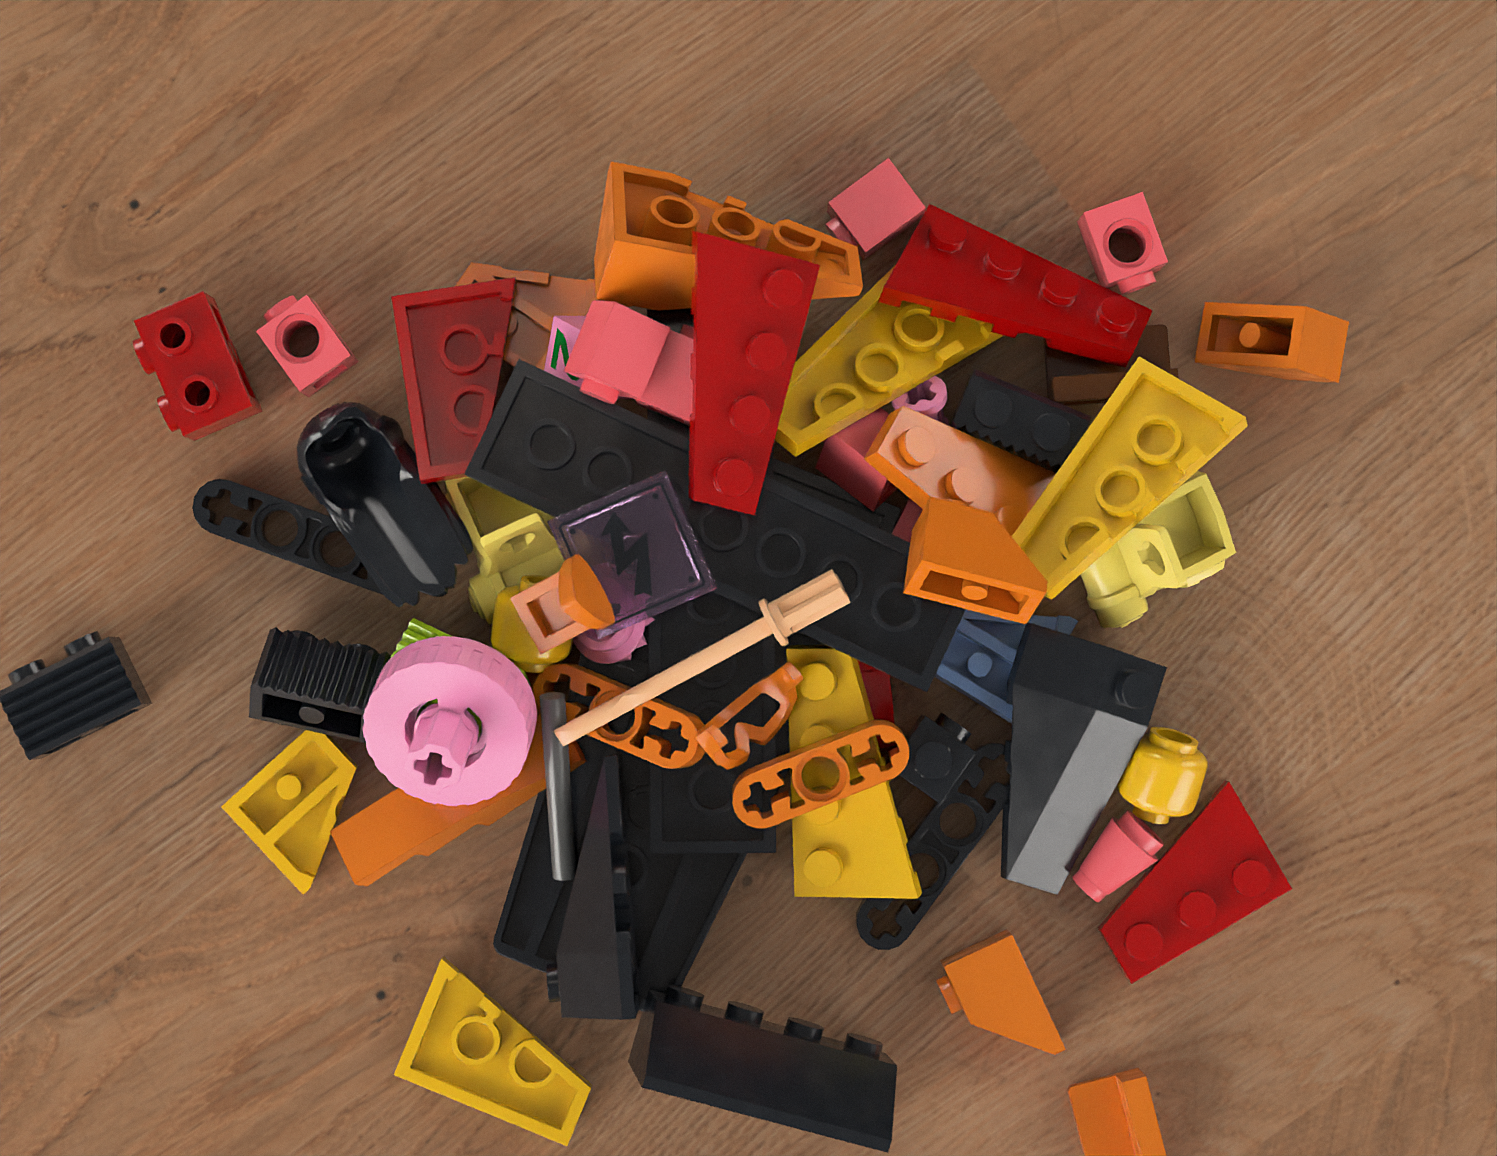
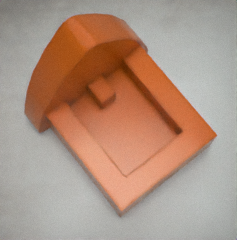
[510,554,615,654]

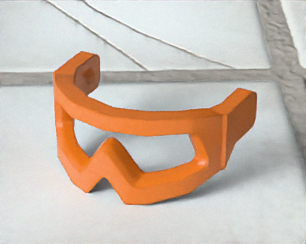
[695,662,803,770]

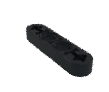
[192,479,383,595]
[856,743,1011,950]

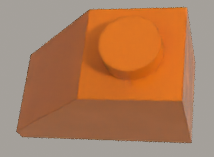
[1194,302,1349,383]
[903,496,1048,624]
[936,929,1066,1055]

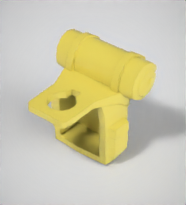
[1080,471,1236,628]
[445,477,606,625]

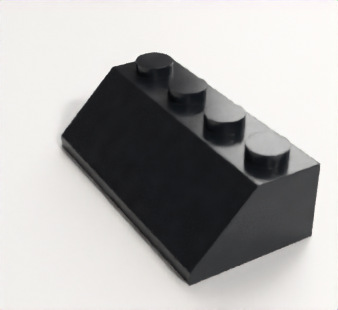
[628,985,897,1153]

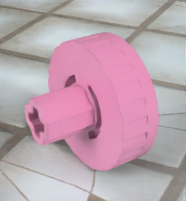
[363,636,537,806]

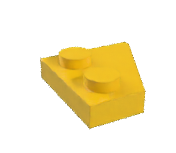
[221,730,358,894]

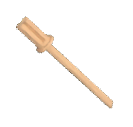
[553,569,851,746]

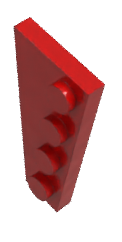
[878,203,1153,368]
[688,231,820,515]

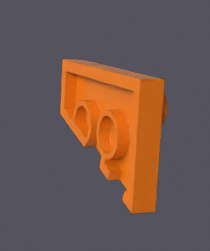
[864,405,1056,537]

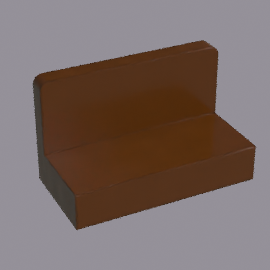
[1043,324,1179,406]

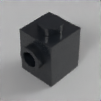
[886,712,977,804]

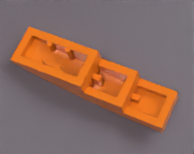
[330,714,587,886]

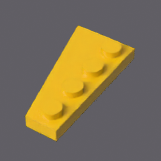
[775,266,1003,457]
[1012,357,1248,600]
[786,645,922,899]

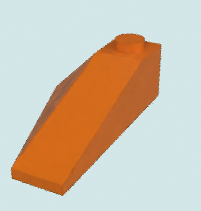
[594,161,863,311]

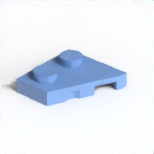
[935,609,1078,723]

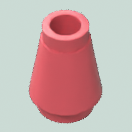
[1072,810,1164,903]

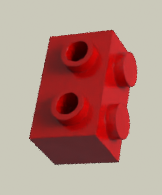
[132,291,263,441]

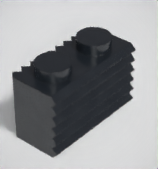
[950,369,1091,473]
[249,627,391,743]
[0,631,152,760]

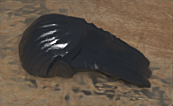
[297,402,474,608]

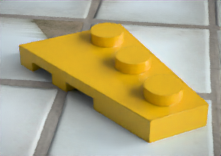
[394,957,592,1146]

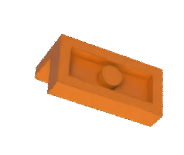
[1068,1068,1167,1156]

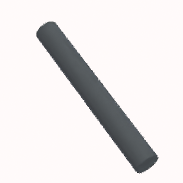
[540,692,577,881]

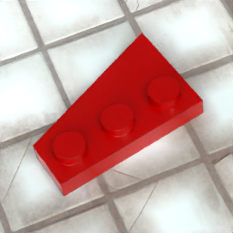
[391,277,516,484]
[1097,780,1292,984]

